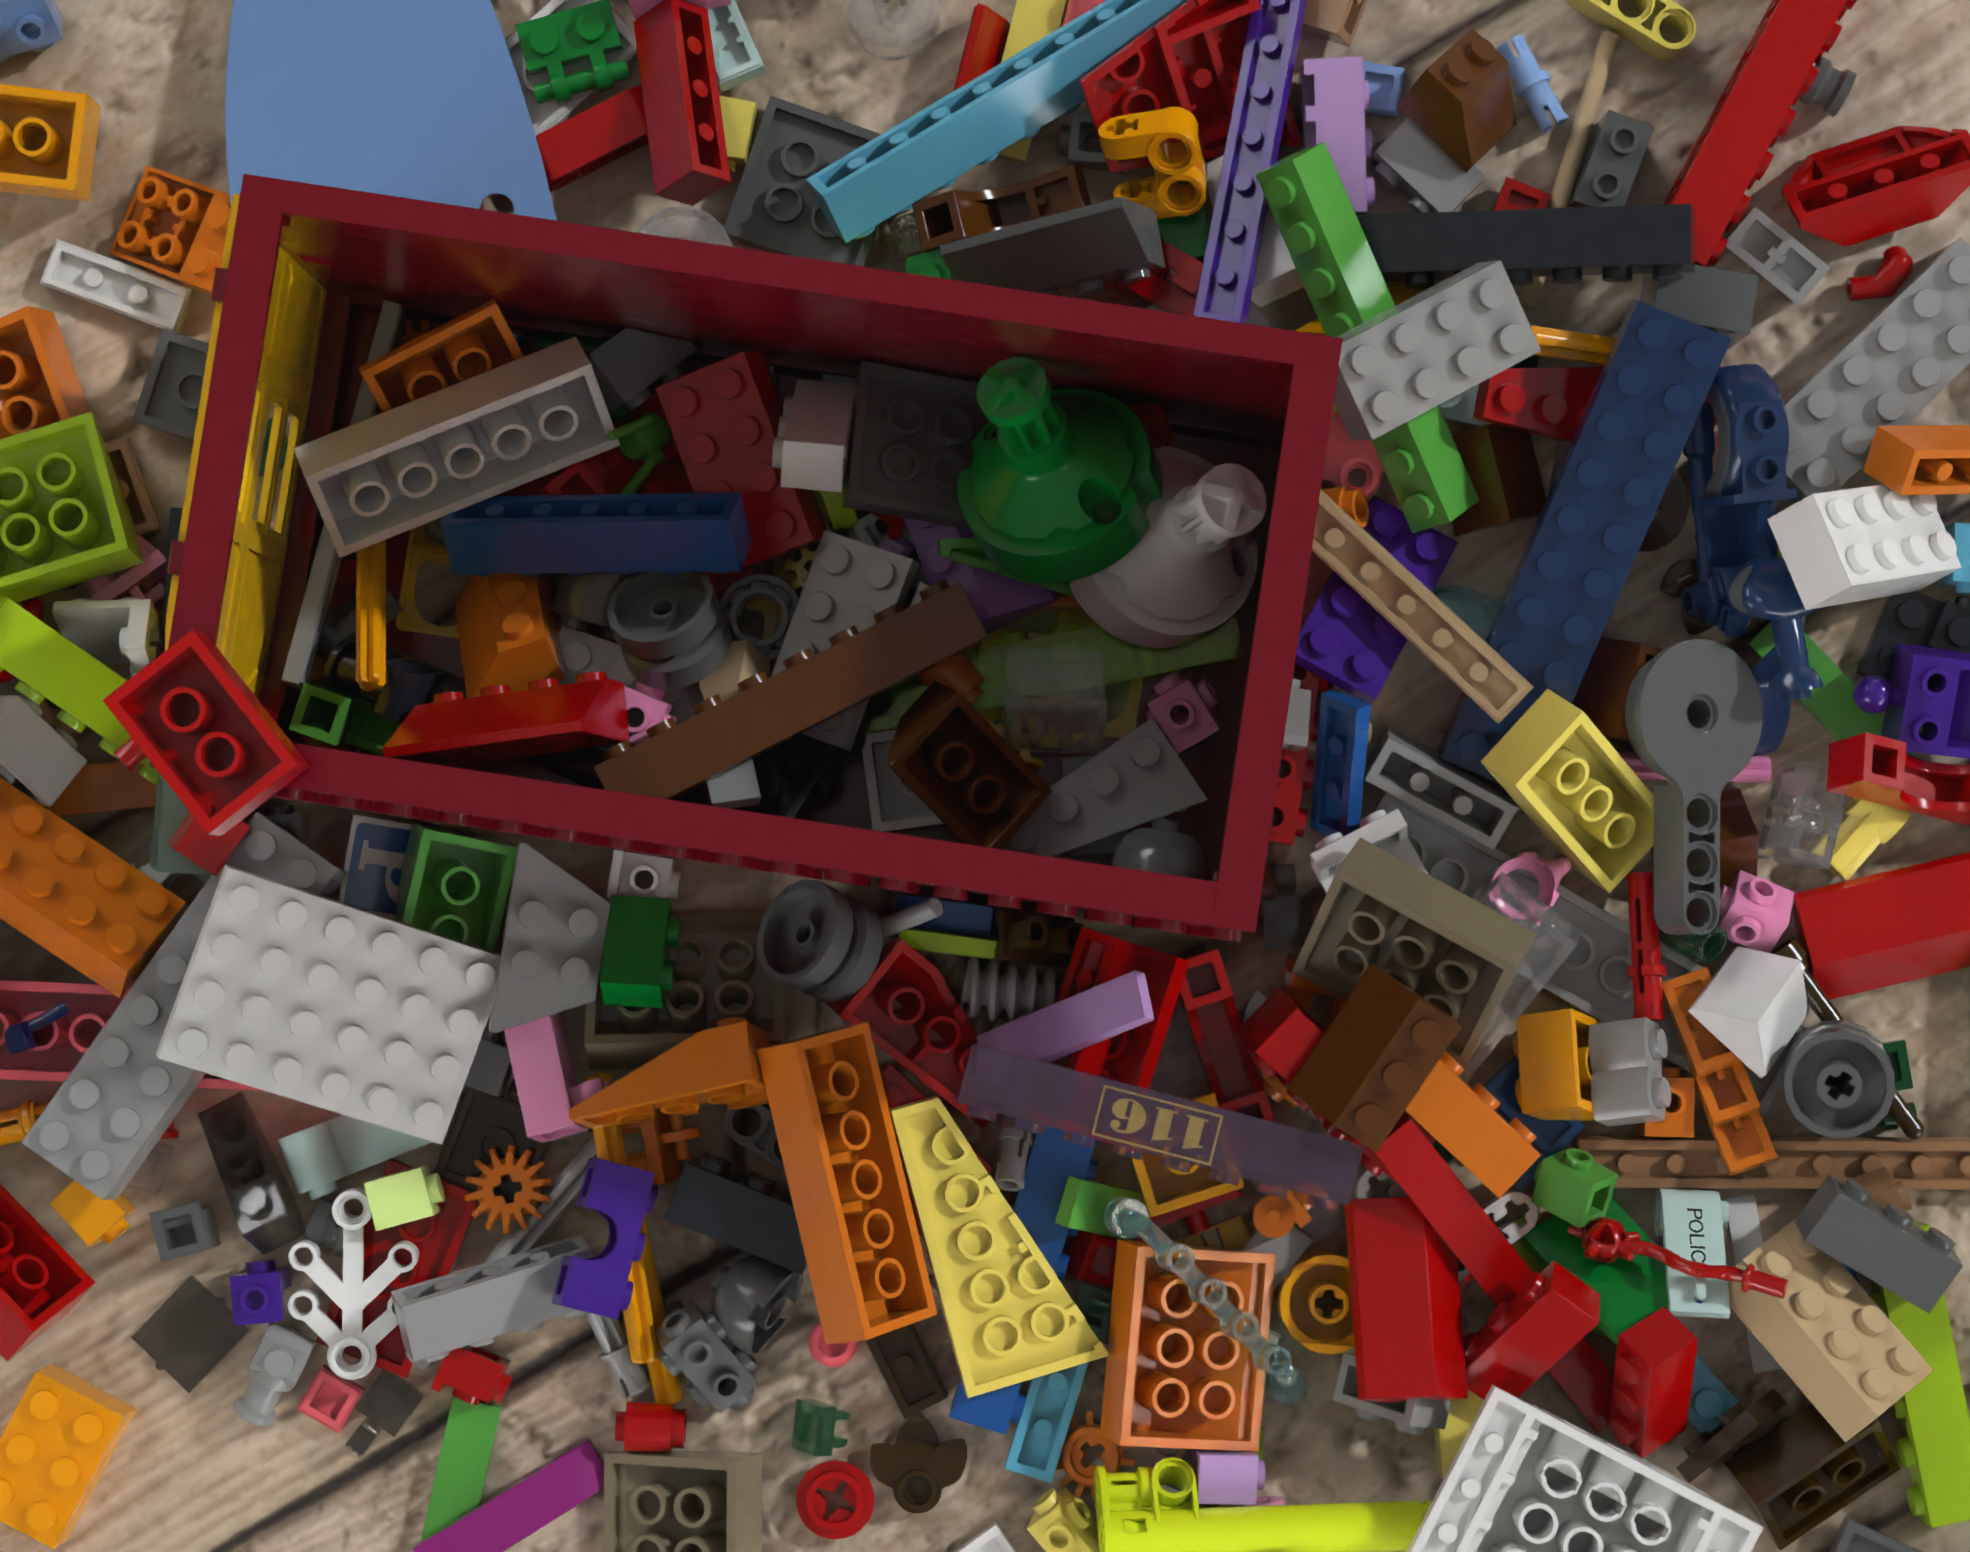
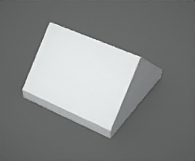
[1688,946,1809,1079]

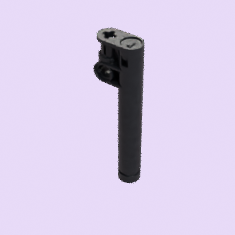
[323,639,612,790]

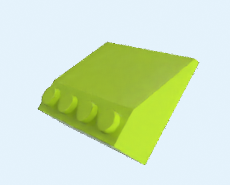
[0,412,144,603]

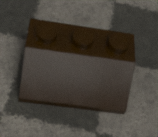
[1724,1403,1901,1550]

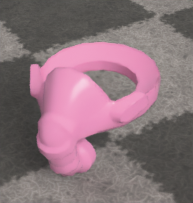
[1490,852,1571,919]

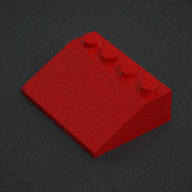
[383,672,630,767]

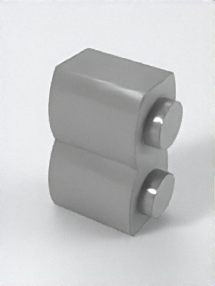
[1588,1017,1671,1127]

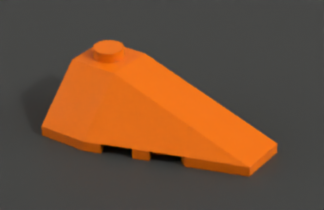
[569,1017,771,1129]

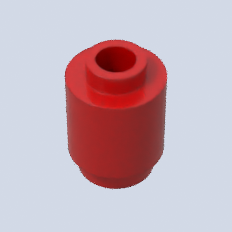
[615,1402,687,1453]

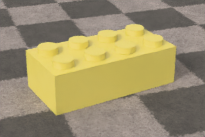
[1481,688,1654,894]

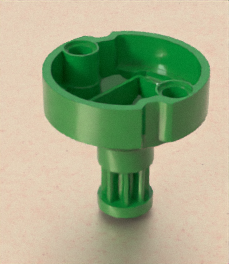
[958,357,1163,583]

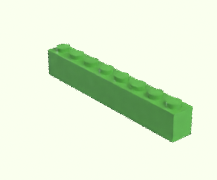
[1255,142,1480,533]

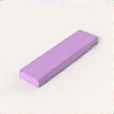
[976,970,1154,1085]

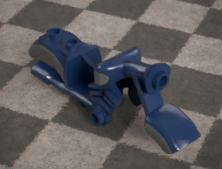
[1681,364,1824,755]

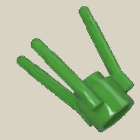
[607,412,671,494]

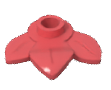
[1322,411,1385,500]

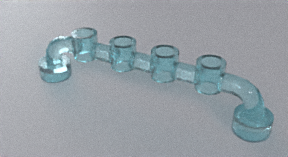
[1104,1197,1308,1406]

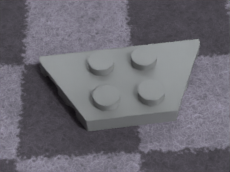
[488,843,610,1033]

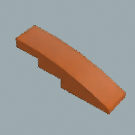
[1662,967,1778,1177]

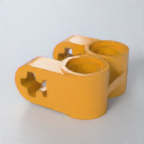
[1098,107,1207,220]

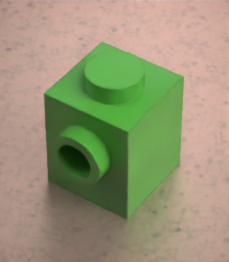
[1531,1148,1619,1228]

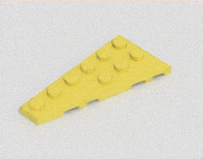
[889,1096,1110,1398]

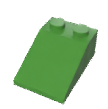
[395,820,518,952]

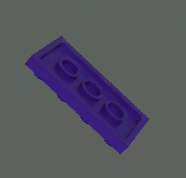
[1295,495,1458,705]

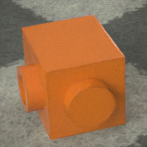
[1636,1066,1695,1137]

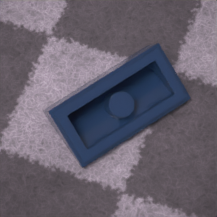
[894,892,994,937]

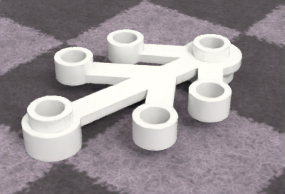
[288,1188,419,1380]

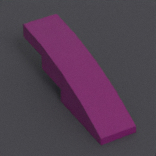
[413,1439,604,1552]

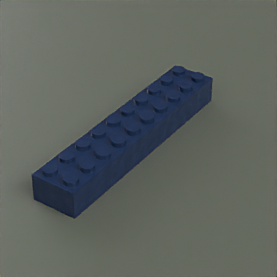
[1438,299,1731,782]

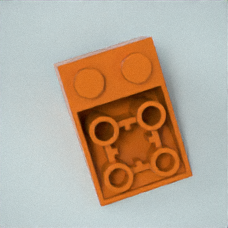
[109,165,231,297]

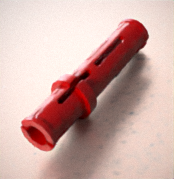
[1626,872,1667,1021]

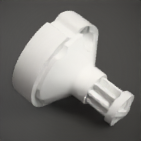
[1069,446,1266,648]

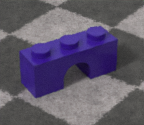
[551,1158,658,1319]

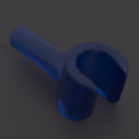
[4,1001,70,1054]

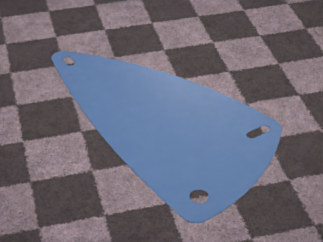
[225,0,557,221]

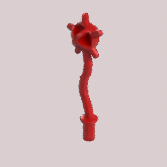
[1568,1217,1789,1299]

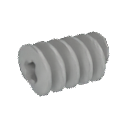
[960,957,1064,1022]

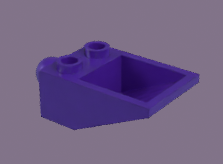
[1853,643,1970,759]

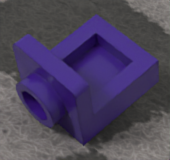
[230,1259,292,1326]

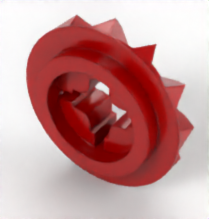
[796,1459,875,1539]

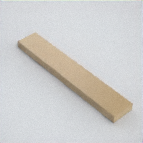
[1312,489,1534,724]

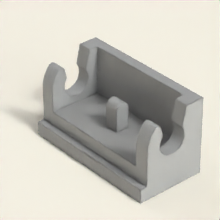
[1725,206,1831,306]

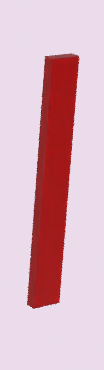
[1371,1114,1614,1433]

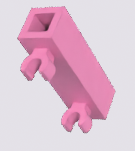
[504,1012,610,1143]

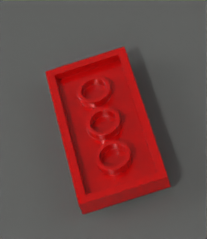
[316,1158,479,1379]

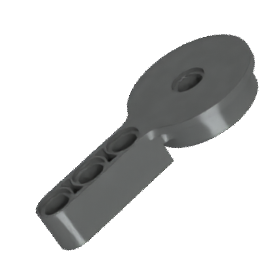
[1625,639,1763,935]

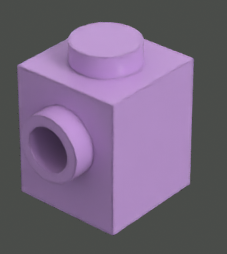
[1190,1449,1265,1507]

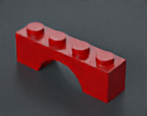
[1826,732,1970,826]
[1179,948,1280,1152]

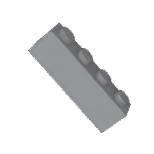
[391,1234,594,1362]

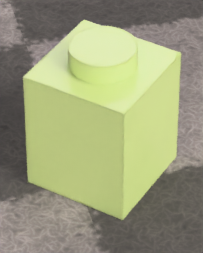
[363,1164,445,1231]

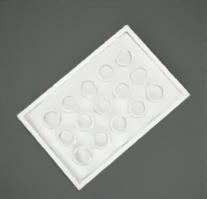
[156,864,500,1145]

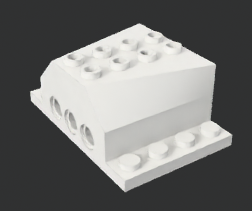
[1406,1384,1764,1552]

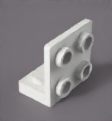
[52,597,163,677]

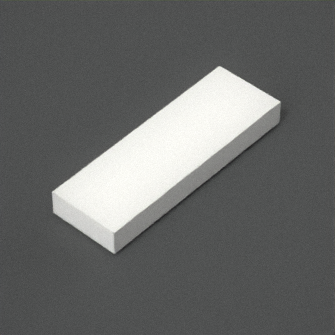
[39,239,196,334]

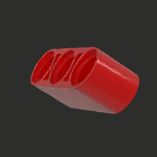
[536,85,649,192]

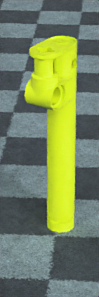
[1094,1457,1432,1552]

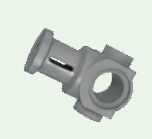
[233,1322,315,1426]

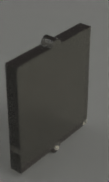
[131,1274,250,1393]

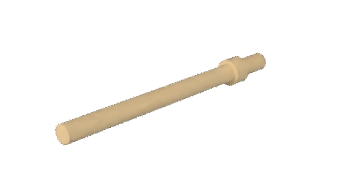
[1519,31,1620,311]

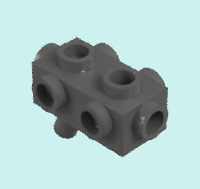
[655,1300,759,1414]

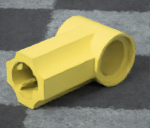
[1813,798,1911,881]

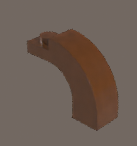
[912,164,1092,252]

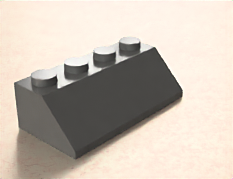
[940,197,1166,296]

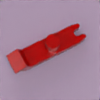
[1132,1189,1242,1241]

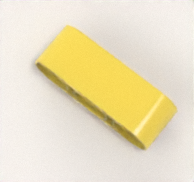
[1566,0,1696,60]

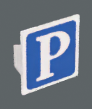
[337,815,412,920]

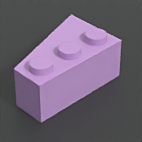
[1298,56,1375,215]

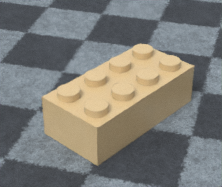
[1728,1216,1933,1443]

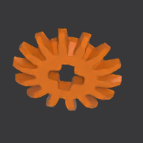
[464,1145,553,1234]
[1055,1411,1136,1501]

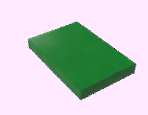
[1522,1197,1668,1346]

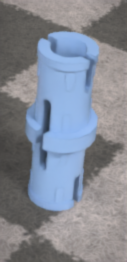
[1496,34,1569,134]

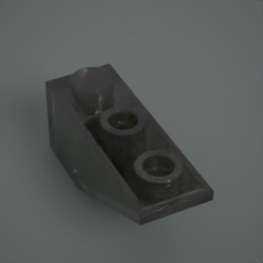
[198,1092,306,1255]

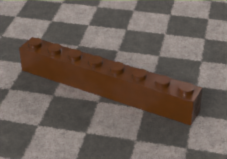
[594,579,988,800]

